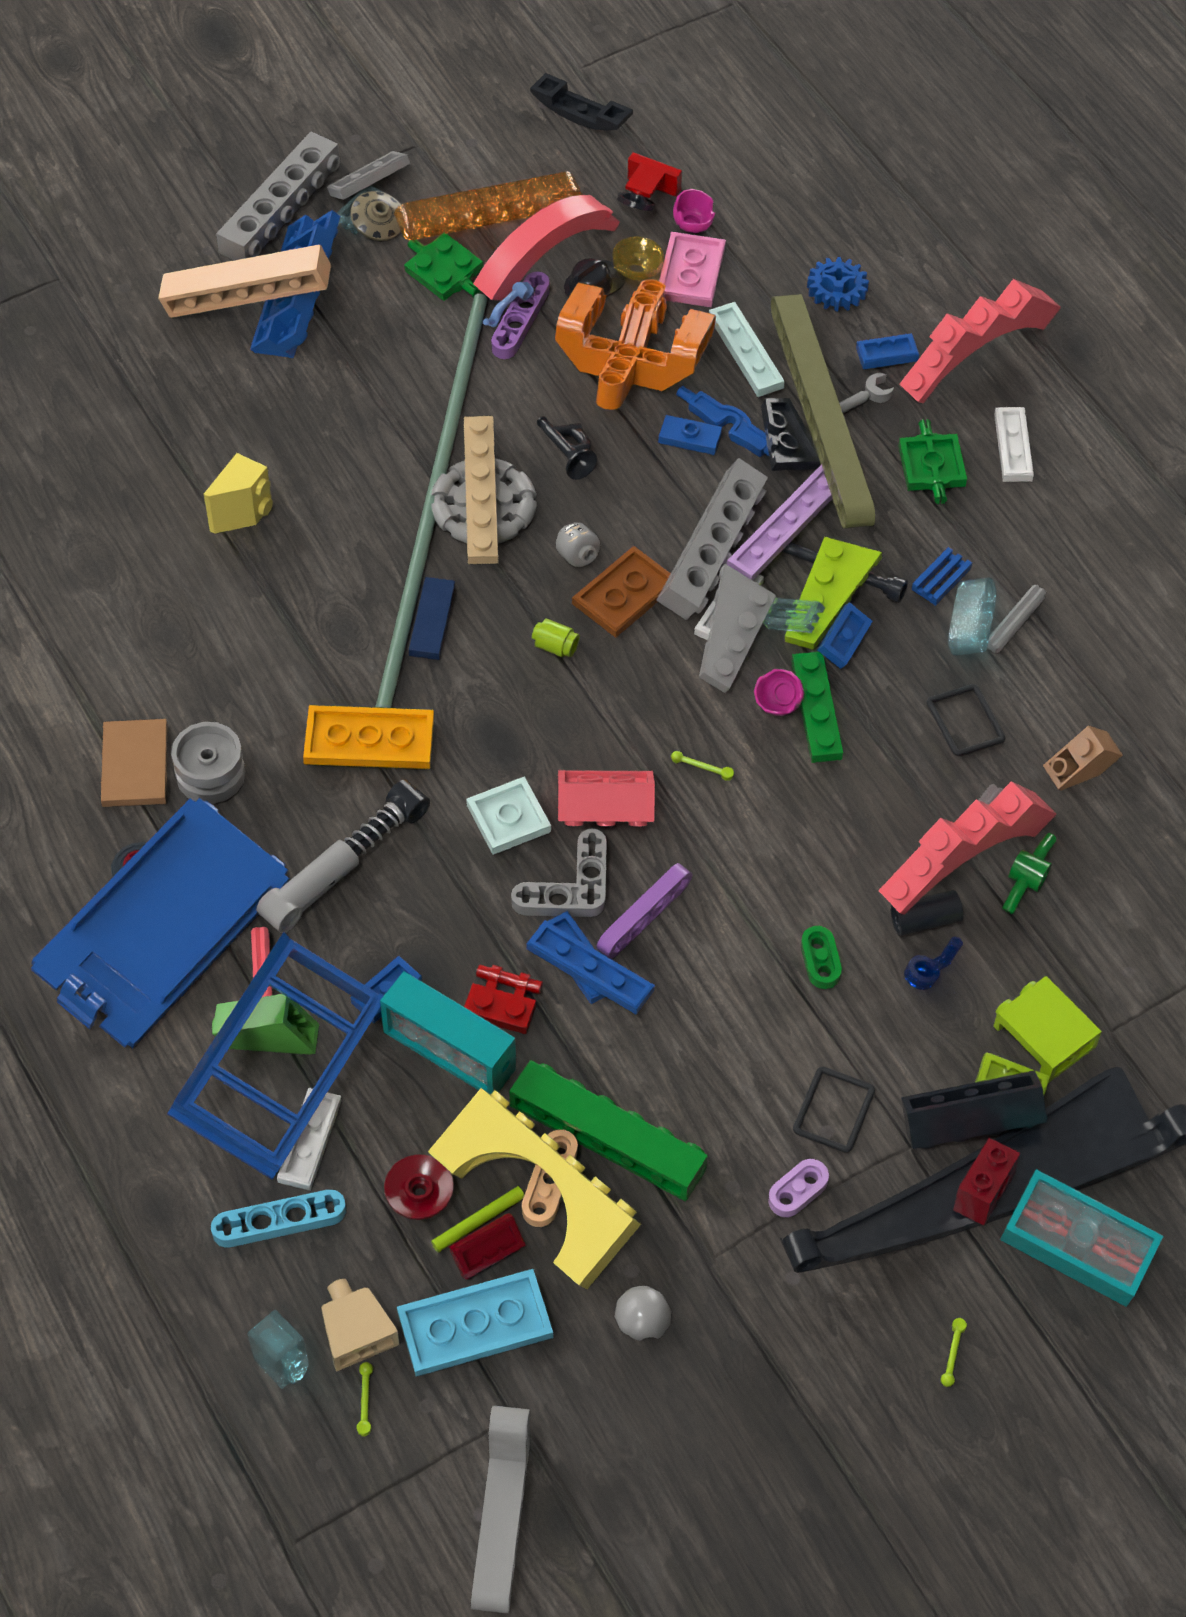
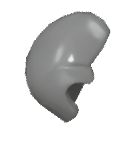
[614,1286,672,1341]

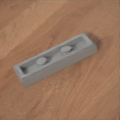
[327,151,410,200]

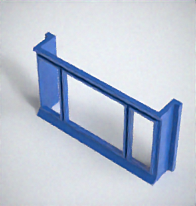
[167,932,384,1180]

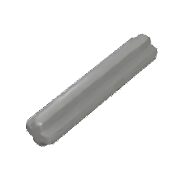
[986,585,1046,653]

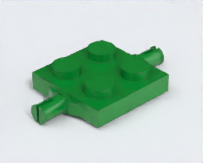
[404,232,484,301]
[898,419,967,504]

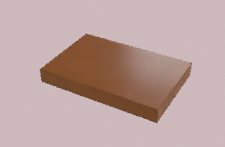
[572,546,671,638]

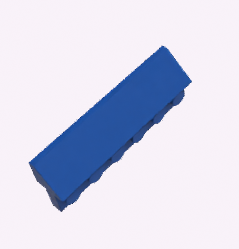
[250,210,340,358]

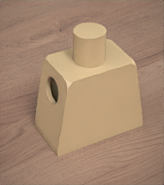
[321,1279,399,1372]

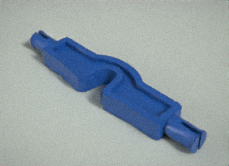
[676,385,769,457]

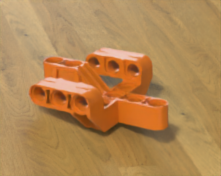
[555,279,716,410]

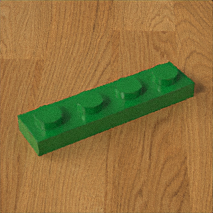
[791,652,843,763]

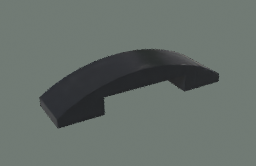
[530,73,633,131]

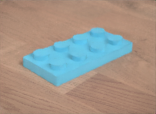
[397,1269,553,1377]

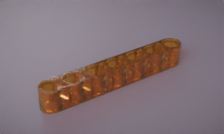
[394,172,583,240]

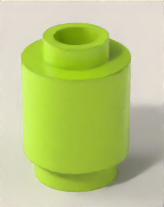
[532,618,580,657]

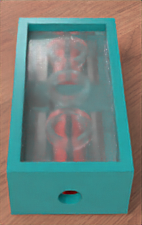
[380,971,516,1094]
[1000,1169,1163,1307]

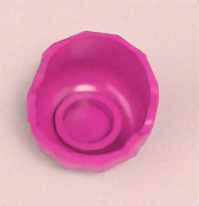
[673,189,715,233]
[754,669,804,716]

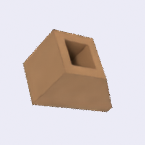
[1043,726,1123,790]

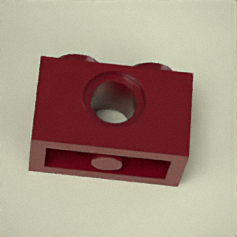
[953,1138,1020,1226]

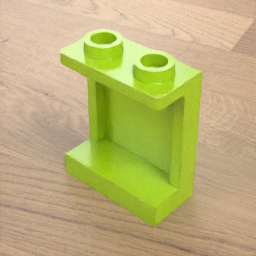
[993,976,1102,1083]

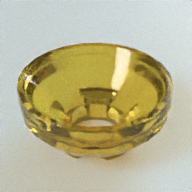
[613,236,664,281]

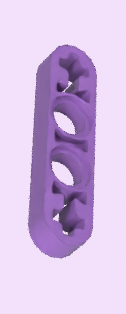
[491,272,550,359]
[597,863,692,959]

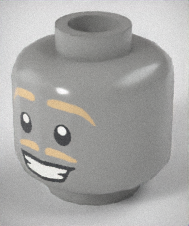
[556,522,600,567]

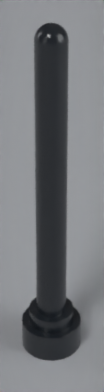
[782,542,908,603]

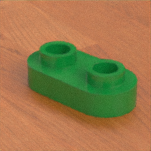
[801,926,842,989]

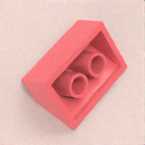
[558,770,655,827]

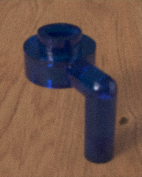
[904,936,963,990]

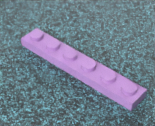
[727,464,832,581]

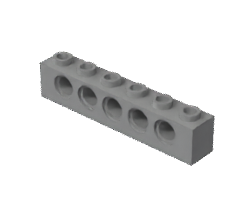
[216,132,340,261]
[656,458,768,620]

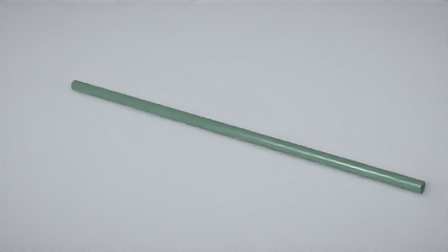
[375,294,488,708]

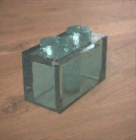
[248,1309,309,1389]

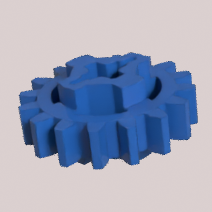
[807,257,869,311]

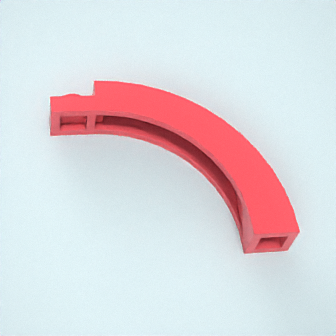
[473,195,620,301]

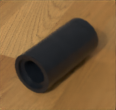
[890,890,963,936]

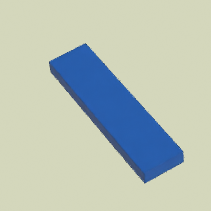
[527,920,655,1015]

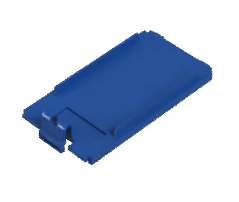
[31,798,289,1048]

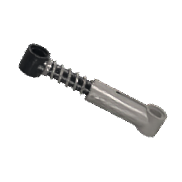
[256,779,430,933]

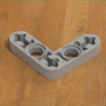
[511,829,607,917]

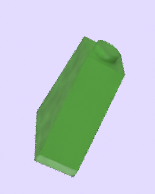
[212,994,319,1054]

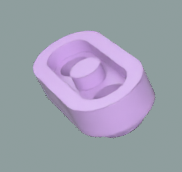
[768,1159,829,1217]

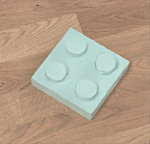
[466,776,551,855]

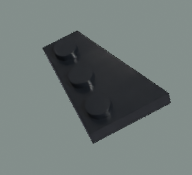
[761,398,821,471]

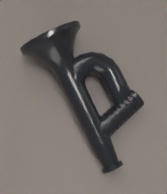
[537,416,597,480]

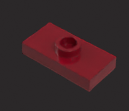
[449,1213,526,1280]

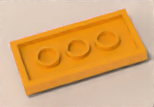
[303,705,434,769]

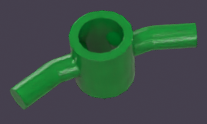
[1002,833,1056,914]

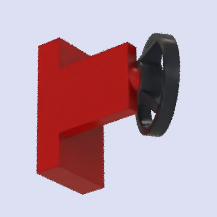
[617,152,682,211]

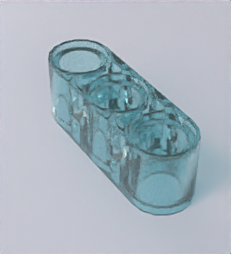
[948,577,997,656]

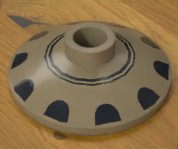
[350,191,405,241]

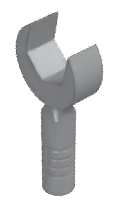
[839,373,894,413]

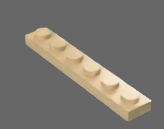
[464,416,498,564]

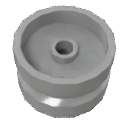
[171,722,246,804]

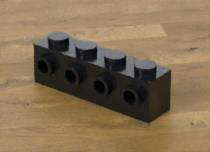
[901,1070,1047,1149]

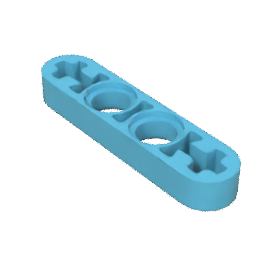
[211,1190,346,1247]

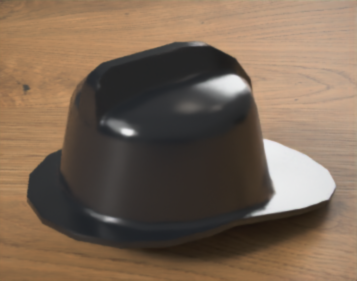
[564,258,626,298]

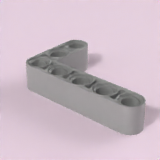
[471,1405,530,1614]

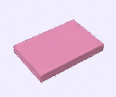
[659,232,726,307]

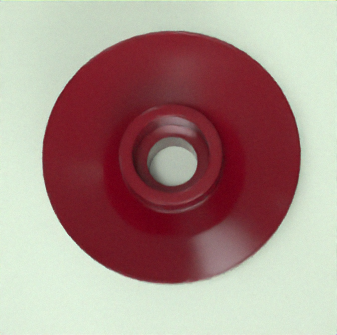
[384,1154,454,1220]

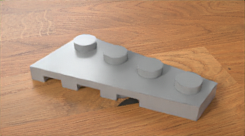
[699,564,776,693]

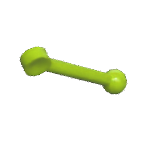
[671,751,734,781]
[941,1318,967,1387]
[357,1362,373,1436]

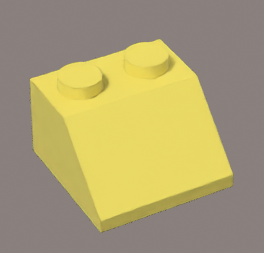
[204,453,273,534]

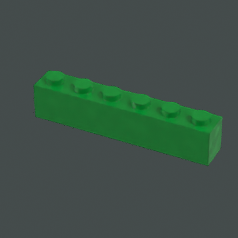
[509,1060,708,1202]

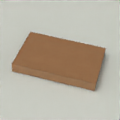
[101,719,168,807]

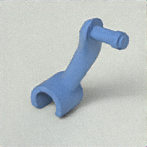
[483,282,535,328]

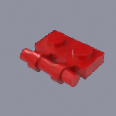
[464,964,543,1034]

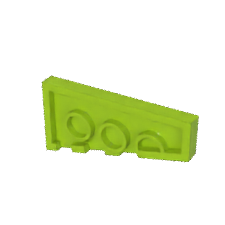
[785,537,882,650]

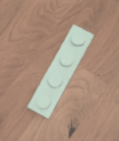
[709,302,784,397]

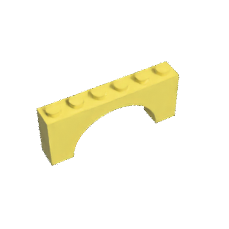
[428,1088,641,1289]

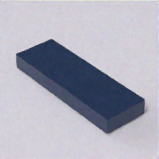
[409,577,455,660]

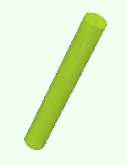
[431,1186,524,1253]

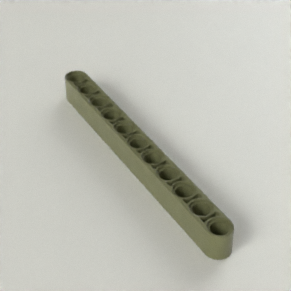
[771,294,875,529]

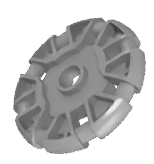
[431,458,537,544]

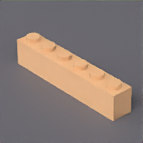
[158,245,331,318]

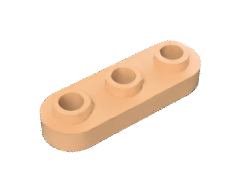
[522,1130,578,1227]

